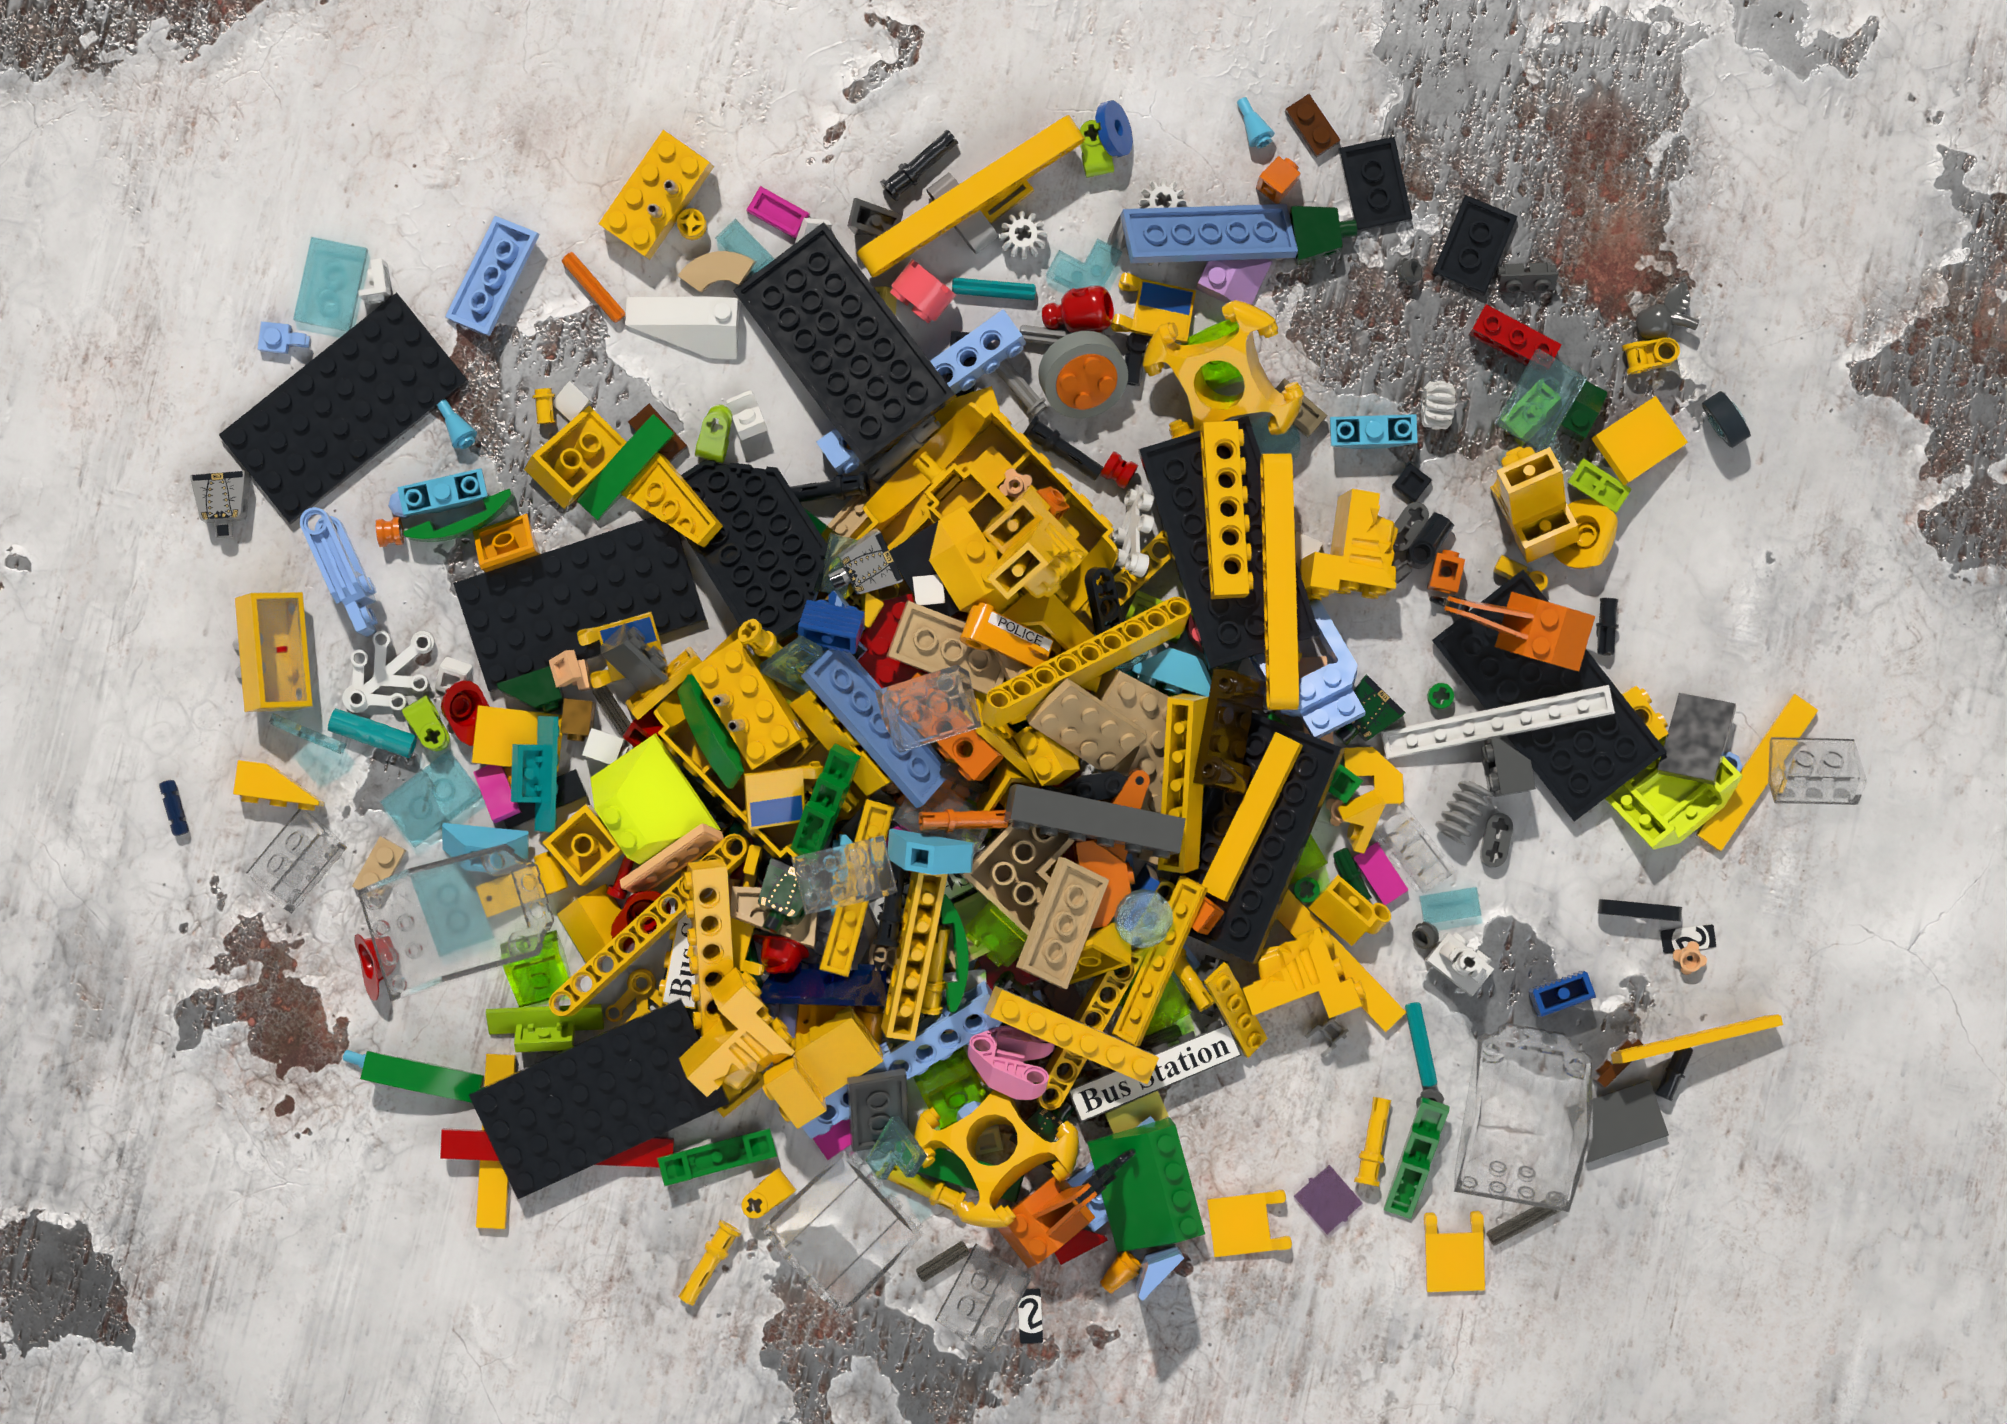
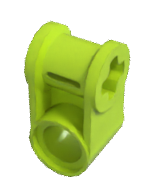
[1080,120,1114,178]
[695,405,733,463]
[402,695,450,752]

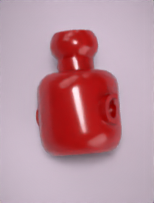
[1042,286,1114,333]

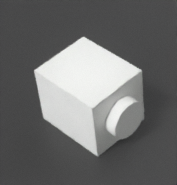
[582,728,629,765]

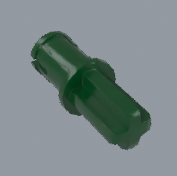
[1333,848,1372,900]

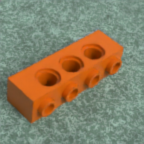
[894,672,1004,781]

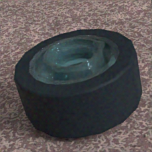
[1702,391,1751,448]

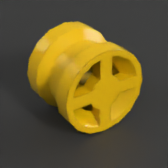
[677,208,707,241]

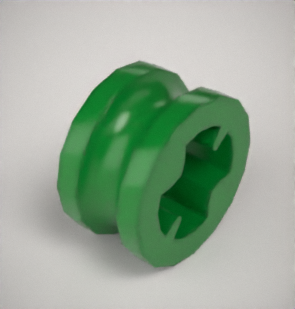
[1427,683,1454,709]
[1294,877,1320,903]

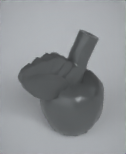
[1636,282,1699,340]

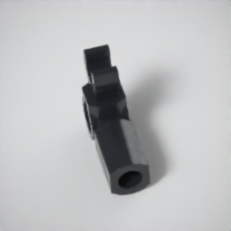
[1125,332,1152,386]

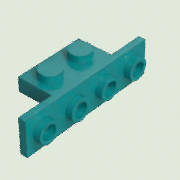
[511,716,560,832]

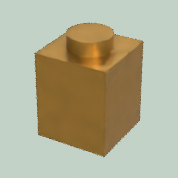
[560,698,596,742]

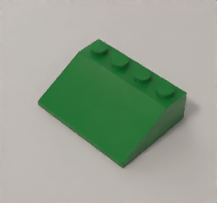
[1087,1117,1205,1252]

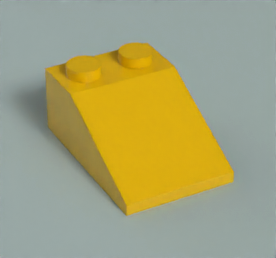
[524,405,627,509]

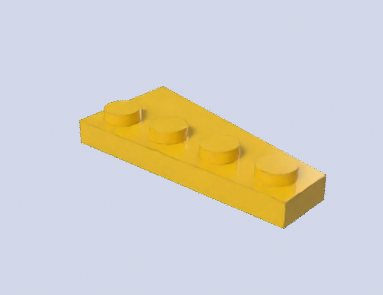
[621,453,723,547]

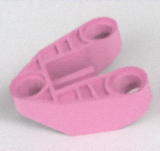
[968,1026,1055,1100]

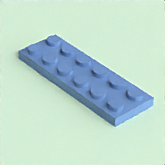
[1120,204,1298,264]
[801,648,953,809]

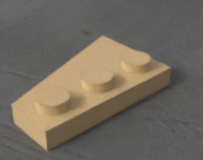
[730,886,820,950]

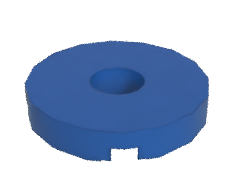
[1095,100,1133,158]

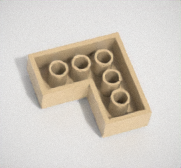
[1090,669,1169,813]
[959,822,1074,938]

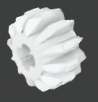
[1139,178,1187,208]
[999,211,1047,260]
[1420,381,1456,430]

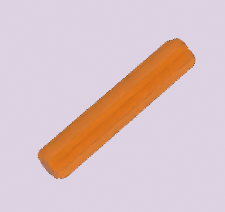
[561,252,626,323]

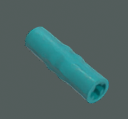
[327,708,418,758]

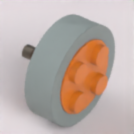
[1038,331,1128,419]

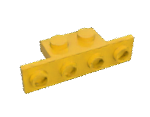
[1204,962,1268,1058]

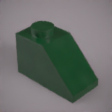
[1555,379,1608,443]
[497,666,565,713]

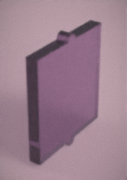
[1294,1165,1363,1234]

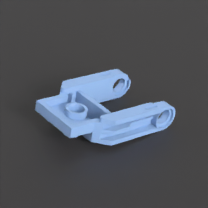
[300,507,378,637]
[1249,599,1366,738]

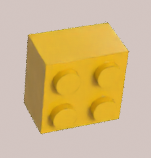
[542,804,624,886]

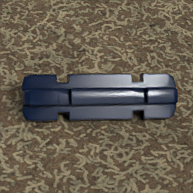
[159,780,189,836]

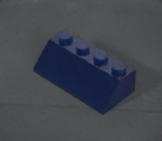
[760,963,886,1006]

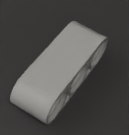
[926,172,999,254]

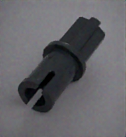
[1596,598,1619,656]
[1655,1047,1693,1101]

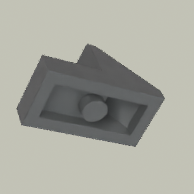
[847,198,903,238]

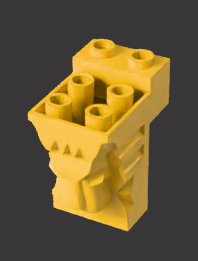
[1490,446,1580,563]
[983,486,1089,600]
[1300,489,1398,601]
[1243,926,1366,1018]
[679,967,795,1097]
[762,1005,884,1129]

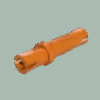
[918,809,1009,832]

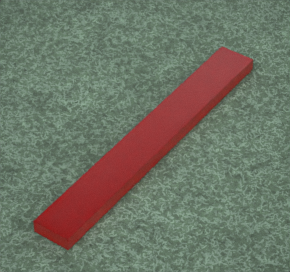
[440,1128,674,1168]

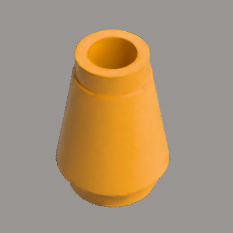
[1100,1251,1142,1294]

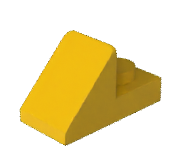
[1338,790,1386,853]

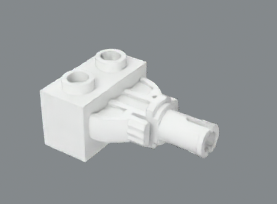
[1424,932,1494,996]

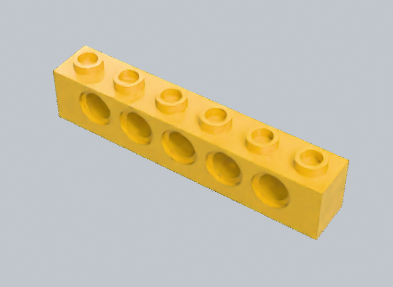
[1200,421,1253,599]
[683,859,734,1036]
[881,871,948,1041]

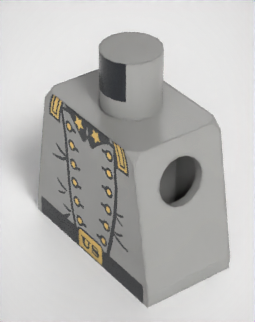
[190,471,251,538]
[828,528,903,594]

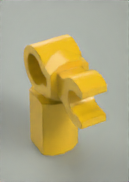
[1493,554,1548,592]

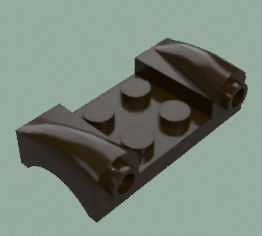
[1193,669,1266,795]

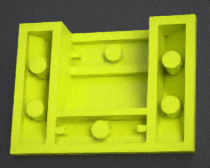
[590,733,721,865]
[1605,735,1743,850]

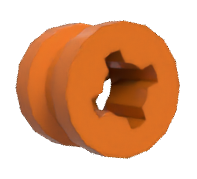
[376,517,404,547]

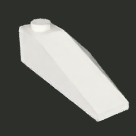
[625,296,740,360]

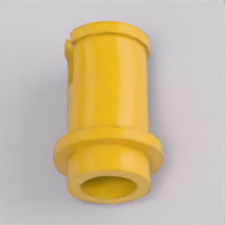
[532,388,555,424]

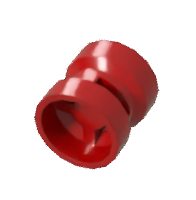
[1100,451,1139,490]

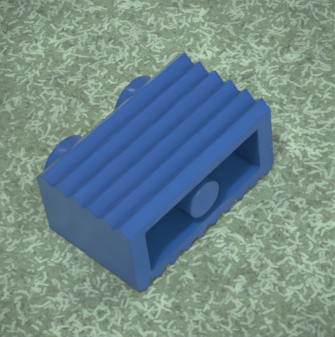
[798,600,865,654]
[1528,971,1596,1017]

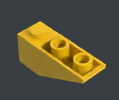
[233,760,325,811]

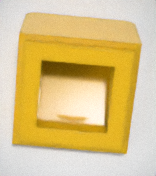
[861,592,884,628]

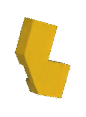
[1344,747,1404,804]
[742,844,764,887]

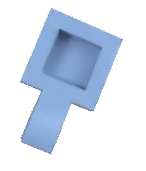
[258,321,310,354]

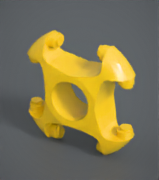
[1142,300,1304,439]
[913,1071,1079,1228]

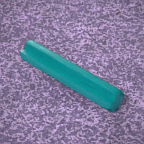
[952,278,1036,300]
[1405,1002,1438,1087]

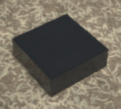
[1392,463,1432,502]

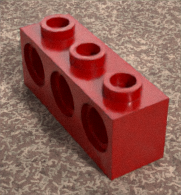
[1468,304,1562,375]

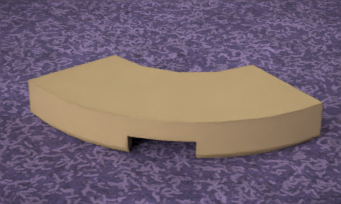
[678,251,757,292]

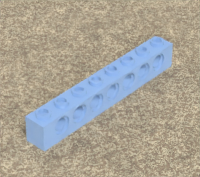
[816,309,1027,475]
[802,981,1002,1139]

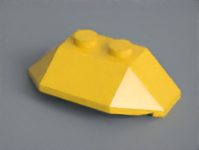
[929,506,1021,615]

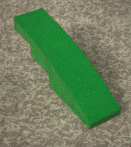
[577,414,675,521]
[677,674,744,788]
[790,743,861,863]
[360,1051,484,1103]
[1384,1097,1450,1219]
[901,1139,1024,1202]

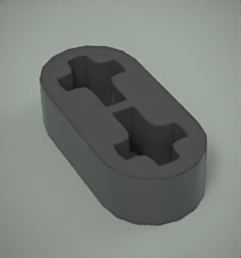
[1393,502,1429,552]
[1480,813,1513,867]

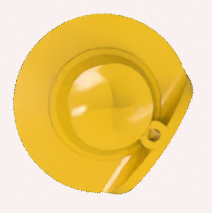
[1553,499,1618,569]

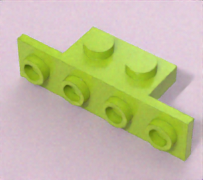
[486,1004,604,1052]

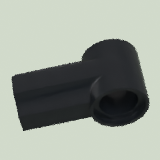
[1406,512,1455,569]

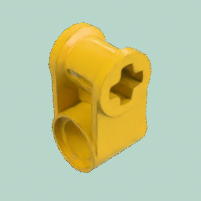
[1622,338,1680,375]
[741,1168,797,1219]

